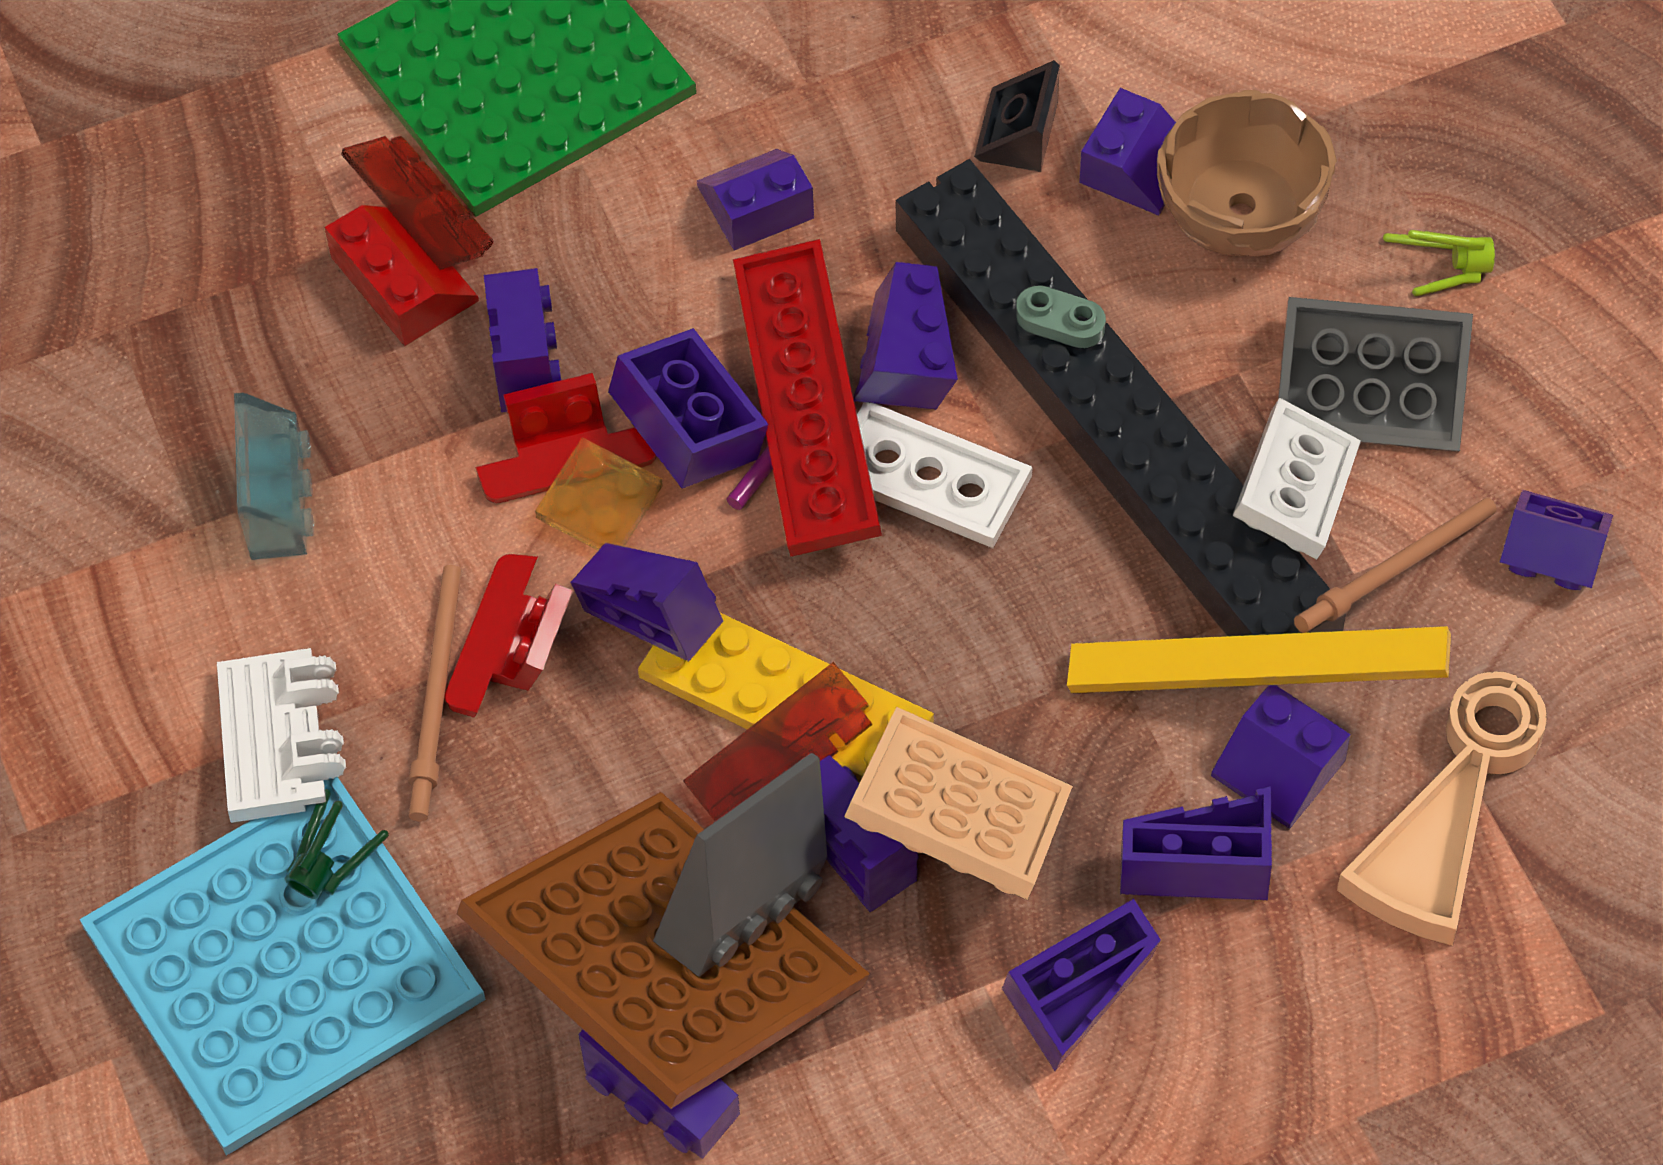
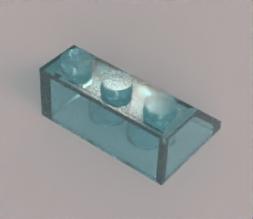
[234,393,314,560]

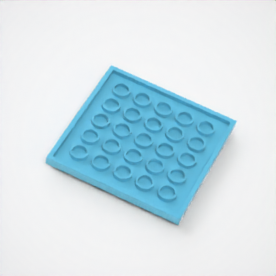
[79,777,486,1156]

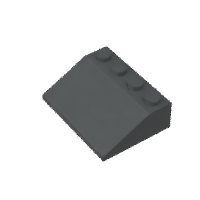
[1278,297,1473,452]
[653,753,827,977]

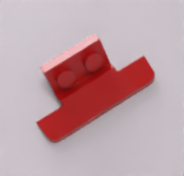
[475,373,657,503]
[445,554,573,718]

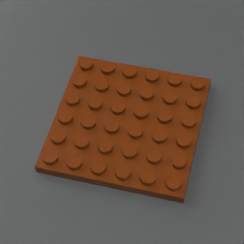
[456,792,870,1109]

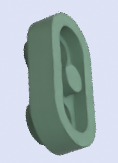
[1016,286,1106,348]

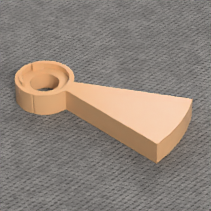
[1337,672,1546,946]

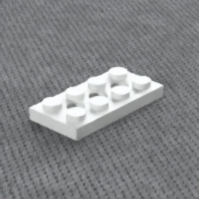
[1233,398,1361,560]
[857,402,1032,548]

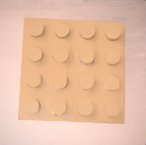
[844,707,1073,900]

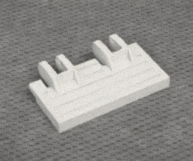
[217,648,346,823]

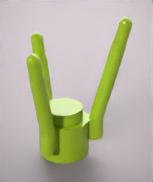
[1383,230,1495,296]

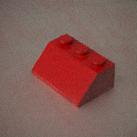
[324,205,479,346]

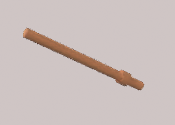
[1294,498,1497,633]
[408,565,462,822]

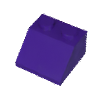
[1079,88,1176,216]
[697,149,814,251]
[1500,490,1613,590]
[1211,685,1351,829]

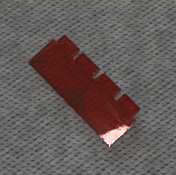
[341,136,494,270]
[683,661,873,822]

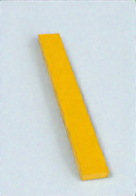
[1067,626,1451,693]

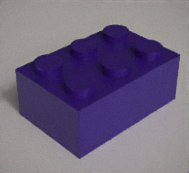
[608,328,769,489]

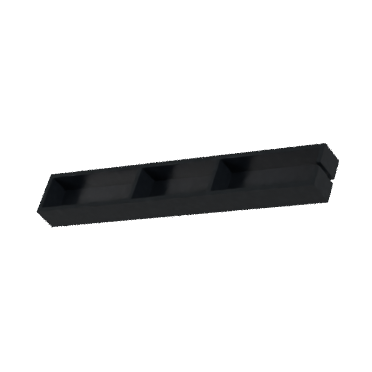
[895,159,1346,636]

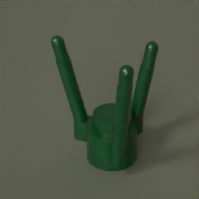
[284,789,389,900]

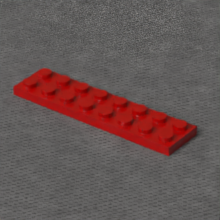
[733,239,882,557]

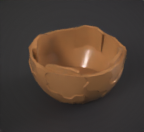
[1157,90,1337,257]

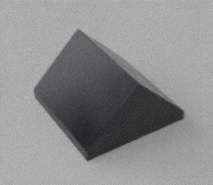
[974,60,1060,172]

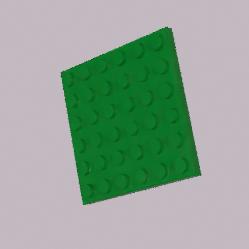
[337,0,696,217]

